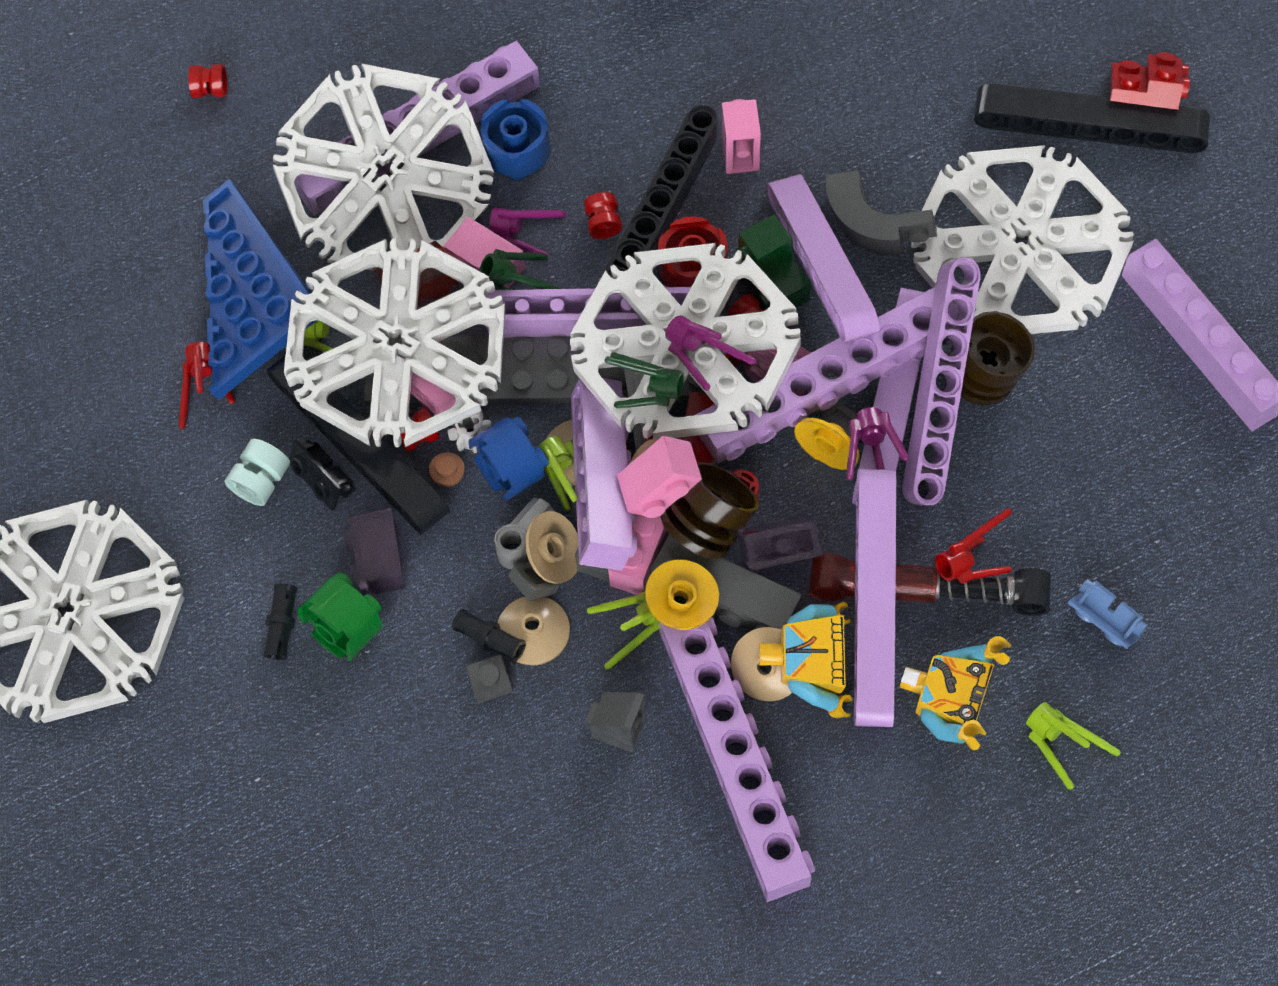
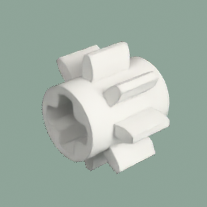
[447,410,492,453]

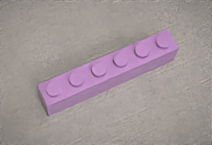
[1122,239,1278,432]
[487,287,691,338]
[571,378,637,571]

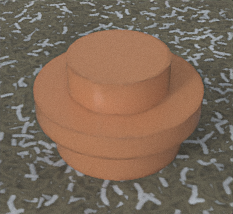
[429,452,465,487]

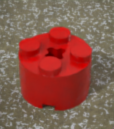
[658,216,728,287]

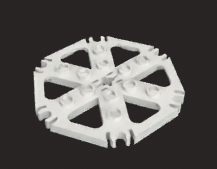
[273,64,494,273]
[911,145,1134,334]
[284,238,506,447]
[570,243,801,439]
[0,500,184,723]

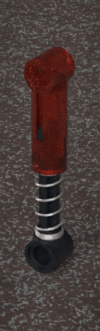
[809,553,1051,616]

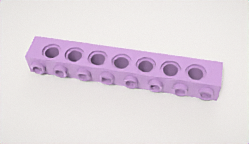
[294,40,540,216]
[696,286,958,464]
[658,617,815,902]

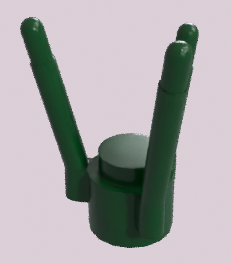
[480,249,561,290]
[604,352,684,409]

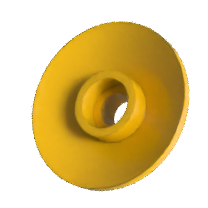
[794,418,860,470]
[645,560,719,630]

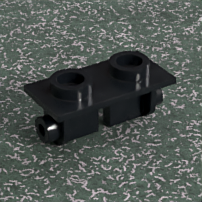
[289,439,355,511]

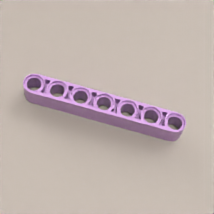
[767,174,880,343]
[902,258,980,505]
[852,287,928,505]
[854,469,896,727]

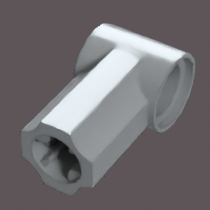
[494,497,555,569]

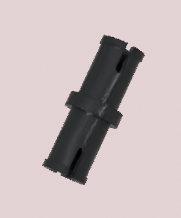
[263,583,298,660]
[452,609,526,662]

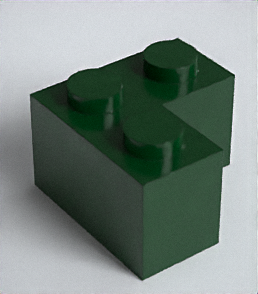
[736,214,811,310]

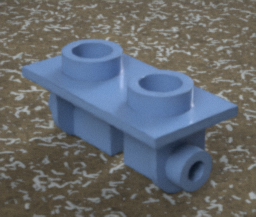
[1068,579,1148,649]

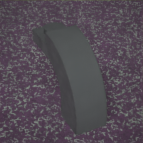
[825,170,937,255]

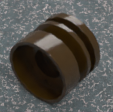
[947,311,1035,405]
[660,462,759,559]

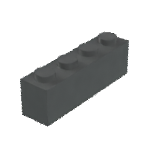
[649,534,802,631]

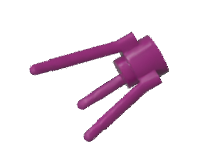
[489,208,567,257]
[665,315,756,391]
[846,407,909,480]

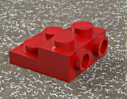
[1110,52,1190,110]

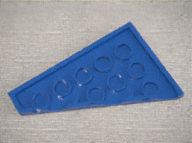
[203,179,317,400]

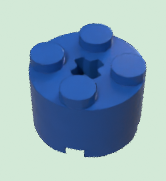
[480,99,551,181]
[468,417,549,501]

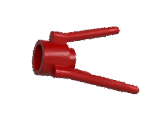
[178,342,235,430]
[935,508,1012,584]

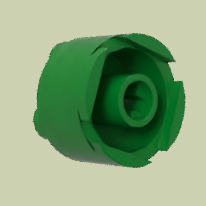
[297,572,382,661]

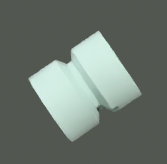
[225,439,290,506]

